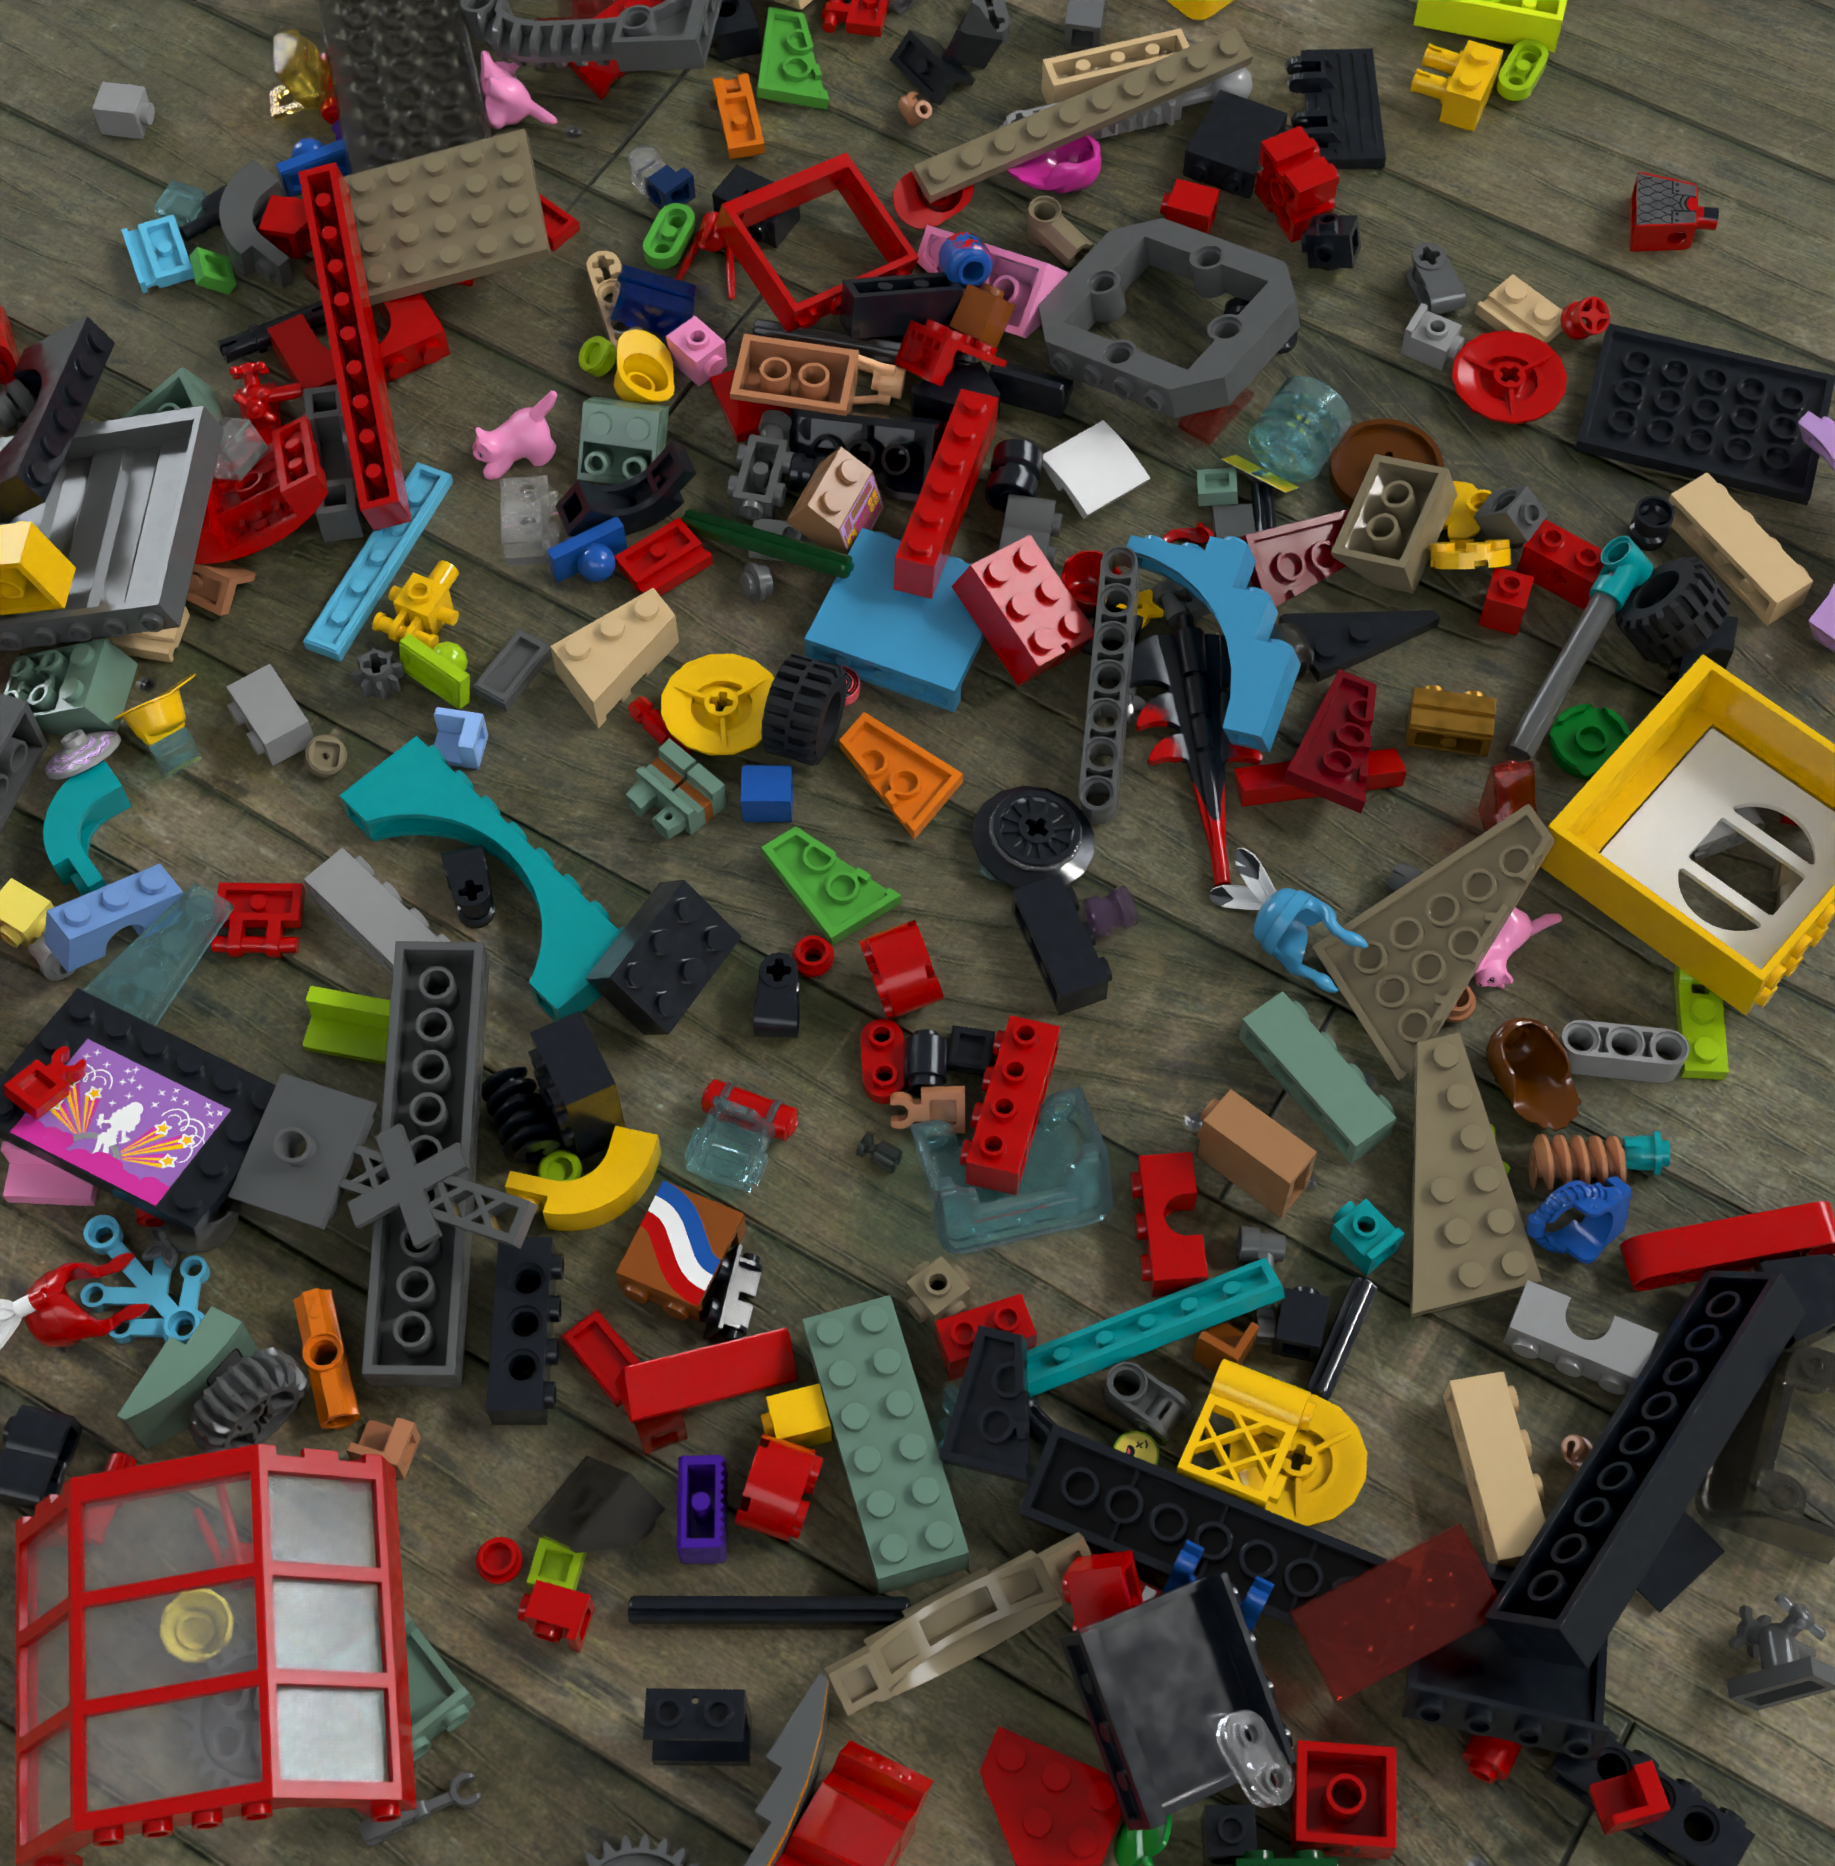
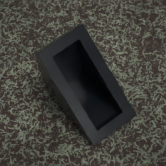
[942,3,1003,69]

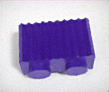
[677,1455,729,1564]

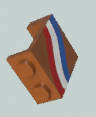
[616,1180,747,1323]

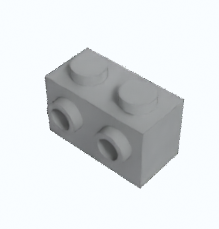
[226,664,314,766]

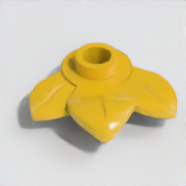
[1442,481,1492,539]

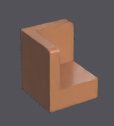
[346,1417,421,1480]

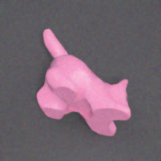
[477,50,558,129]
[472,391,558,480]
[1473,907,1563,989]

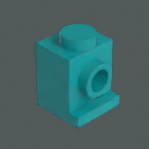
[1330,1199,1405,1277]

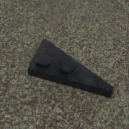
[1278,610,1440,682]

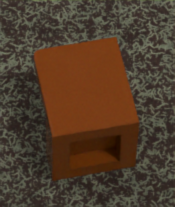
[1192,1322,1260,1373]

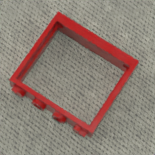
[715,152,919,333]

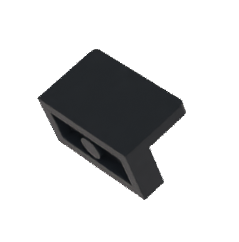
[889,30,976,105]
[989,362,1073,419]

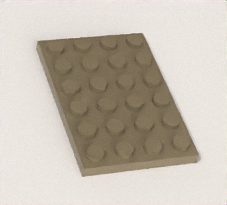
[344,128,552,306]

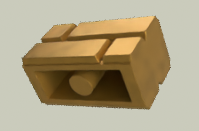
[1405,685,1497,757]

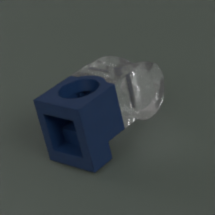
[629,145,696,210]

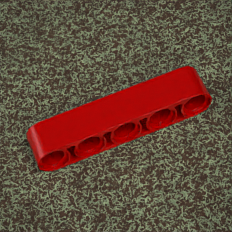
[1620,1201,1835,1291]

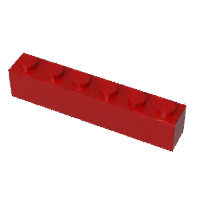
[893,389,999,599]

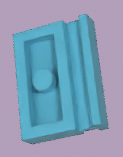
[121,214,194,293]

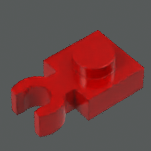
[4,1046,87,1120]

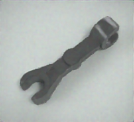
[360,1772,482,1847]

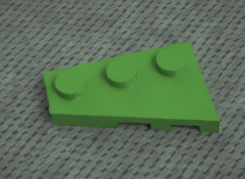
[756,7,829,110]
[761,826,902,946]

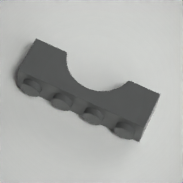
[303,384,364,543]

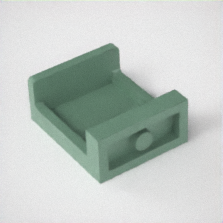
[323,1609,476,1761]

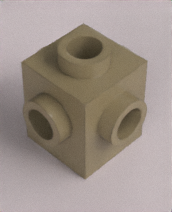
[905,1255,971,1334]

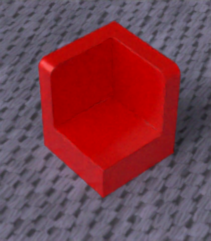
[1588,1760,1671,1836]

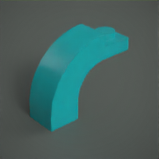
[43,760,132,896]

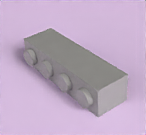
[304,848,451,977]

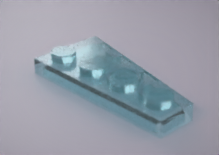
[83,883,234,1026]

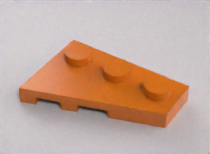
[839,712,963,840]

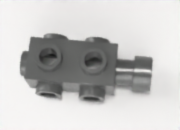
[727,410,795,520]

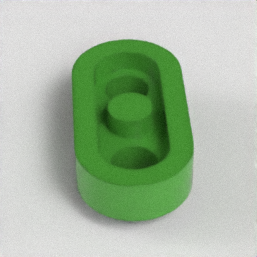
[643,203,696,269]

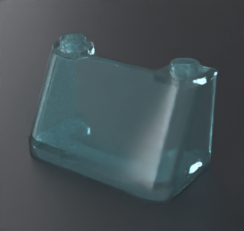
[910,1086,1113,1254]

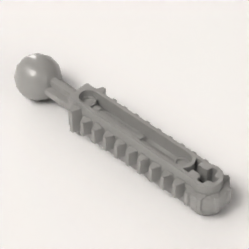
[999,67,1253,140]

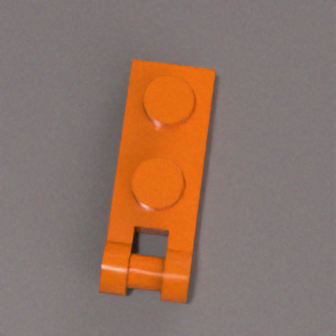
[712,73,765,159]

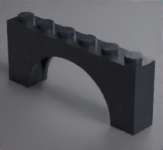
[0,316,115,524]

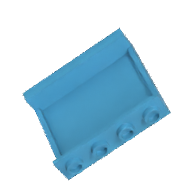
[805,528,985,713]

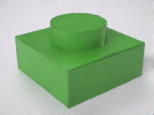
[189,247,236,295]

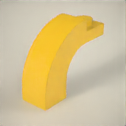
[505,1126,662,1231]

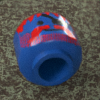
[939,232,993,289]

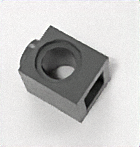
[1473,485,1548,544]

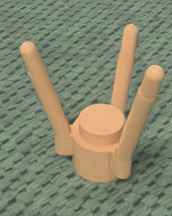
[853,354,906,406]

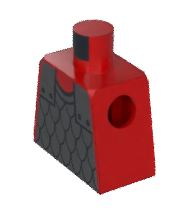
[1629,172,1719,252]

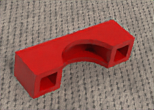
[258,195,312,259]

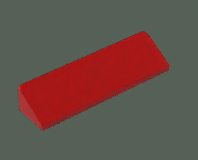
[1233,748,1407,807]
[614,1328,797,1423]

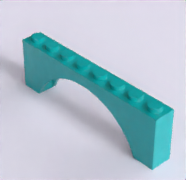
[339,736,624,1022]

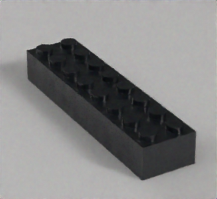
[1018,1424,1412,1663]

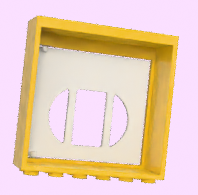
[1540,654,1835,1016]

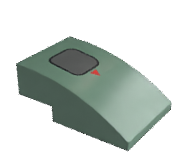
[117,1306,259,1449]

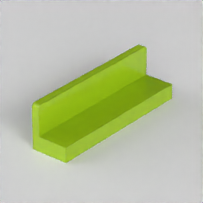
[303,986,391,1065]

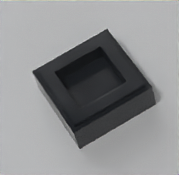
[947,1025,995,1076]

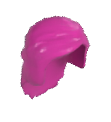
[1005,135,1102,194]

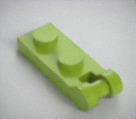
[1674,966,1729,1080]

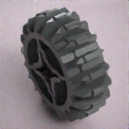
[188,1347,308,1453]

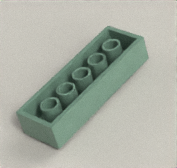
[802,1295,969,1595]

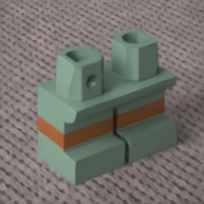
[625,738,728,840]

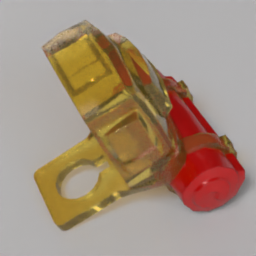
[270,29,356,125]

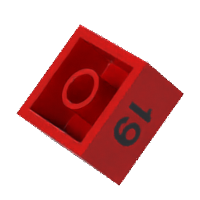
[1290,1740,1396,1860]

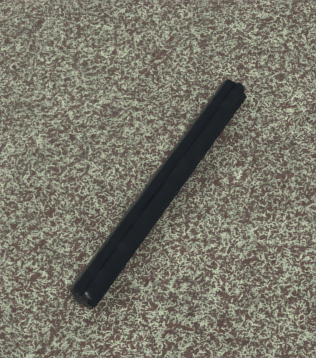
[752,319,975,372]
[628,1596,910,1625]

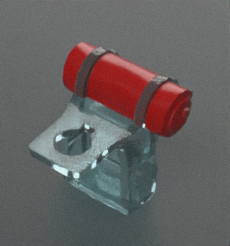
[684,1079,799,1193]

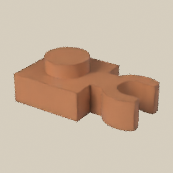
[890,1086,965,1134]

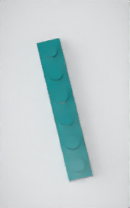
[1027,1257,1285,1397]

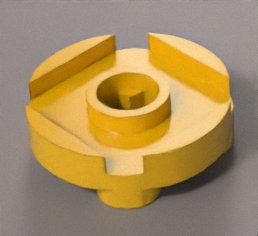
[1430,538,1511,569]

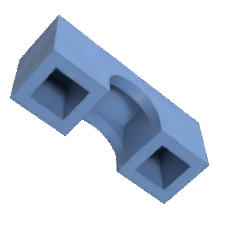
[45,863,183,973]

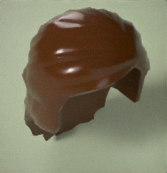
[1486,1018,1582,1132]

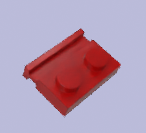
[614,517,713,596]

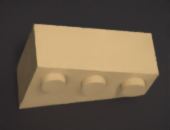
[550,588,679,729]

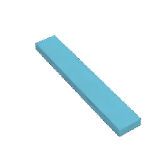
[303,462,453,662]

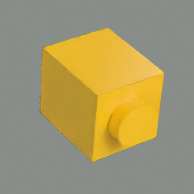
[760,1383,832,1447]

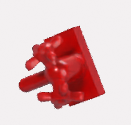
[229,361,304,457]

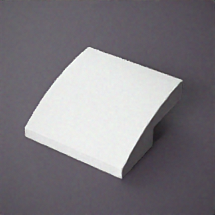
[1042,420,1150,520]

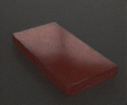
[1290,1524,1498,1702]

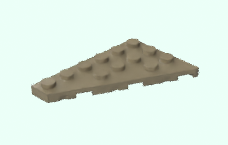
[1312,803,1555,1084]

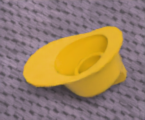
[614,329,675,405]
[114,673,196,747]

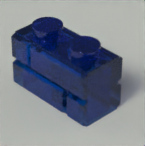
[610,264,696,336]

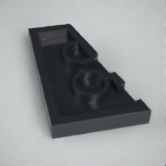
[939,1325,1031,1485]

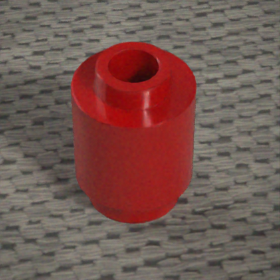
[1462,1734,1522,1783]

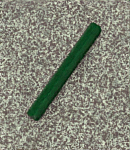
[681,509,854,579]

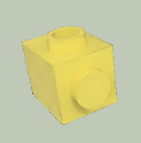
[0,878,54,948]

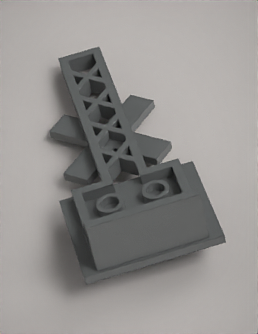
[228,1073,538,1249]

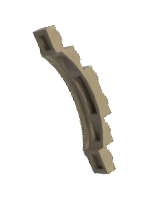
[824,1532,1092,1716]

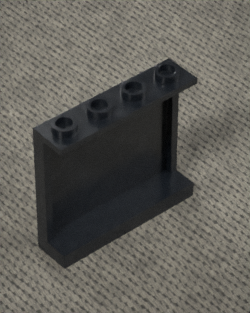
[1402,1549,1610,1761]
[1059,1572,1297,1830]

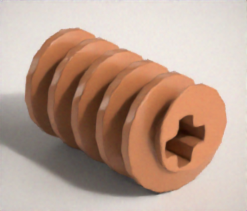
[1528,1134,1627,1190]

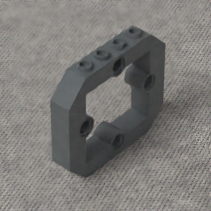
[1038,218,1300,418]

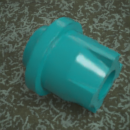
[1623,1131,1670,1175]

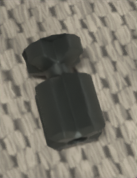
[856,1132,903,1174]

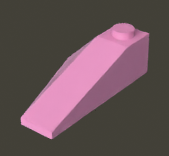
[917,225,1069,338]

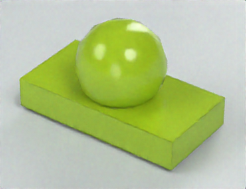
[399,634,470,710]

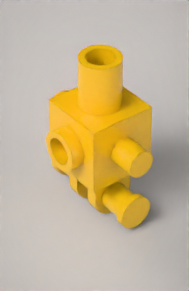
[372,560,459,649]

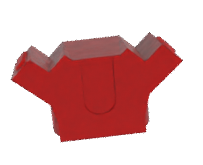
[774,1740,934,1866]

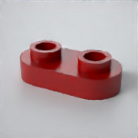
[860,1019,906,1104]

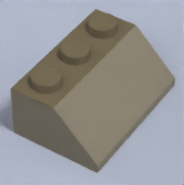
[1331,454,1457,594]

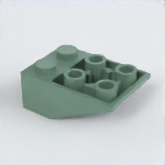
[4,638,138,736]

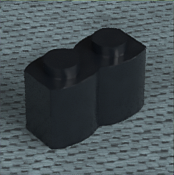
[0,1404,82,1510]

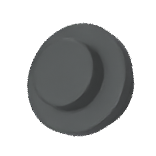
[740,563,773,603]

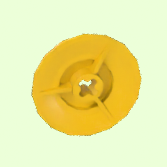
[661,654,774,755]
[1229,1394,1367,1527]

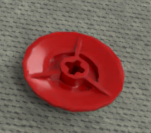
[1451,330,1567,424]

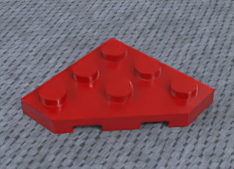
[979,1726,1122,1866]

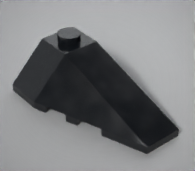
[789,408,949,502]

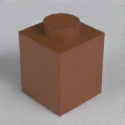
[950,283,1016,348]

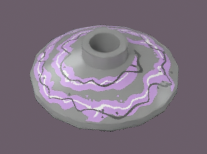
[44,729,122,780]

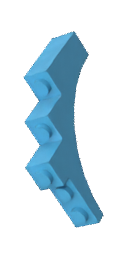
[1126,535,1301,753]

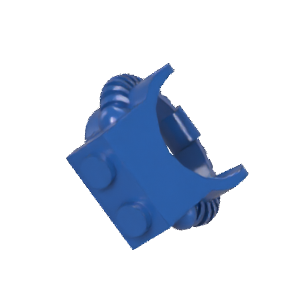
[1526,1176,1632,1264]

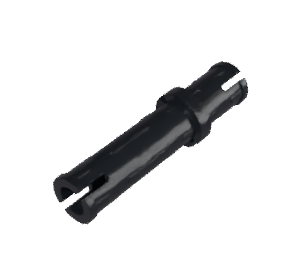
[217,300,326,364]

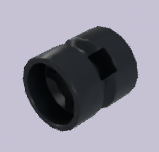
[985,439,1043,513]

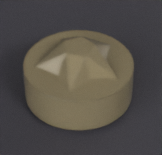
[304,735,347,778]

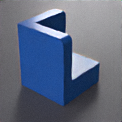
[740,765,794,822]

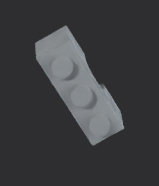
[1502,1280,1659,1395]

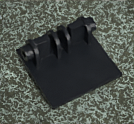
[1637,1511,1725,1613]

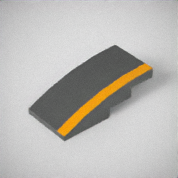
[744,1673,831,1866]

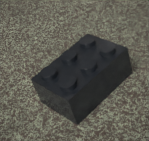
[586,880,742,1035]
[528,1011,626,1160]

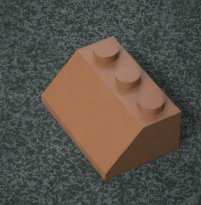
[730,334,859,416]

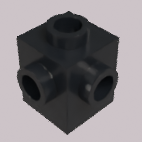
[1301,213,1361,271]

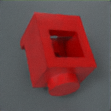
[517,1580,595,1653]

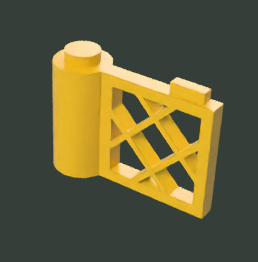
[1176,1359,1317,1509]

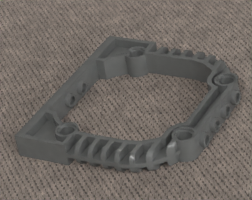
[459,0,722,71]

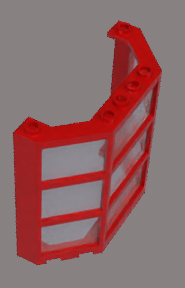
[15,1444,417,1866]

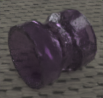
[1082,885,1138,939]

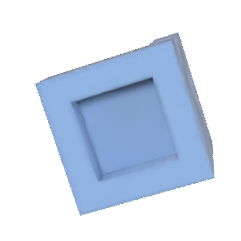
[434,707,489,770]

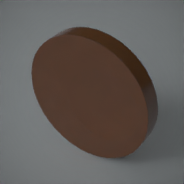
[1329,419,1444,508]

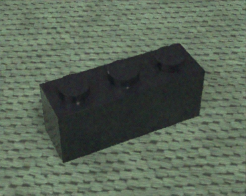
[840,272,964,341]
[1011,874,1112,1015]

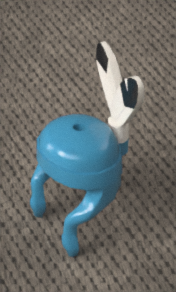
[1209,848,1368,993]

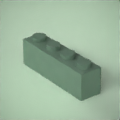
[1239,991,1397,1164]

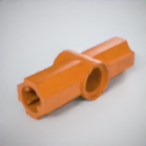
[293,1288,361,1430]

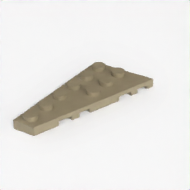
[1410,1032,1542,1318]

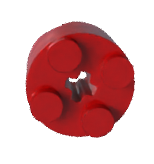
[859,919,944,1019]
[734,1434,824,1541]

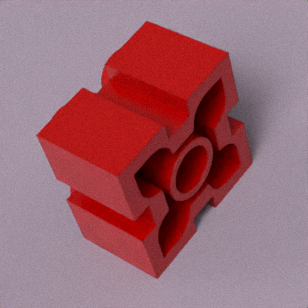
[1255,126,1339,243]

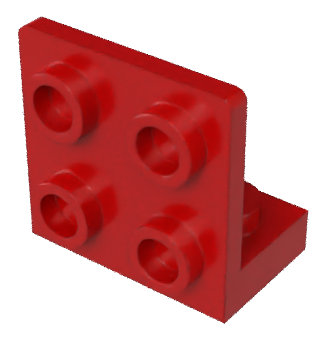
[894,319,1007,386]

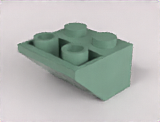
[577,396,669,485]

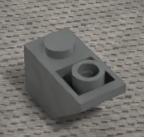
[1064,0,1108,51]

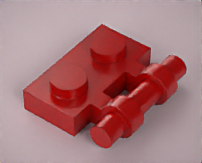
[821,0,891,37]
[211,882,306,958]

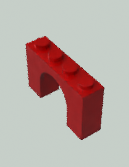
[267,293,450,403]

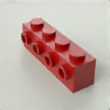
[959,1015,1060,1196]

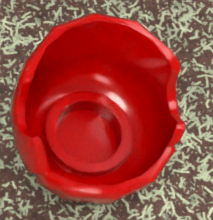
[1060,550,1121,614]

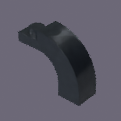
[555,441,696,537]

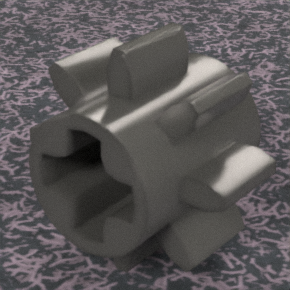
[352,648,405,700]

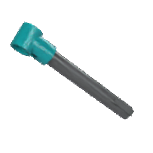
[1504,535,1653,761]

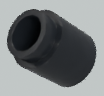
[903,1029,947,1097]

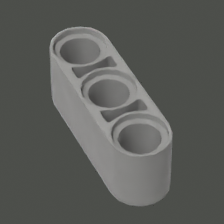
[1559,1020,1689,1083]

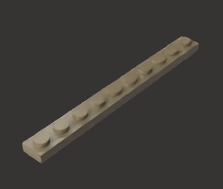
[912,27,1253,203]

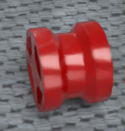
[1560,296,1610,340]

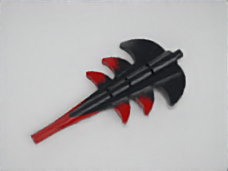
[1130,614,1263,887]

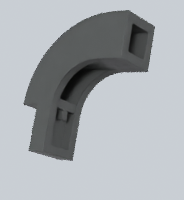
[219,159,294,289]

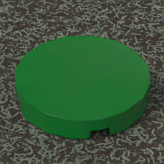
[1548,704,1632,780]

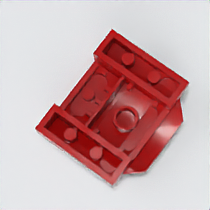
[194,415,328,564]

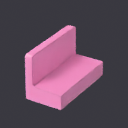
[1,1141,98,1206]

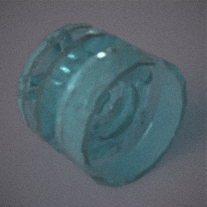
[1248,376,1352,482]

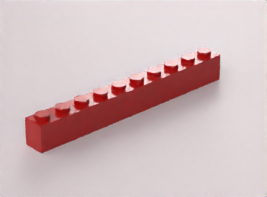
[298,162,412,531]

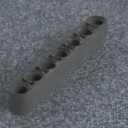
[1079,545,1140,824]

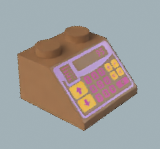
[786,447,885,555]

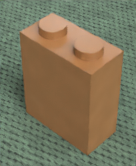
[1197,1089,1317,1219]

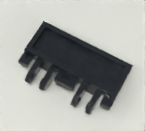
[1285,48,1386,169]

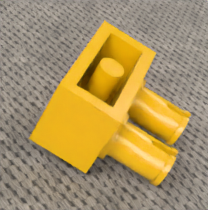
[1410,40,1503,132]

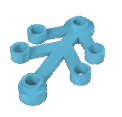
[80,1215,210,1345]

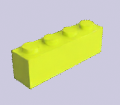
[1413,0,1567,53]

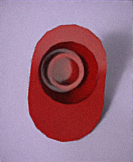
[893,171,974,230]

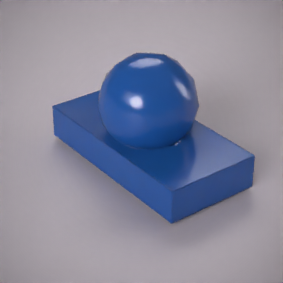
[276,138,356,197]
[547,517,627,583]

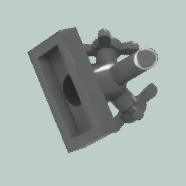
[1727,1594,1835,1711]

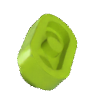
[1496,39,1549,101]

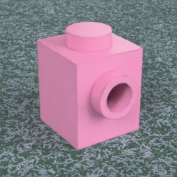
[666,316,728,387]

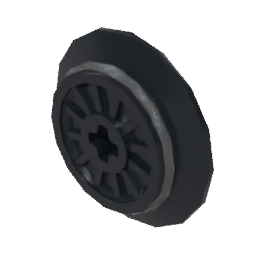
[972,786,1094,889]

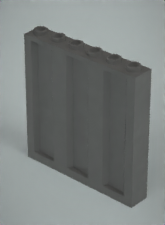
[0,405,224,651]

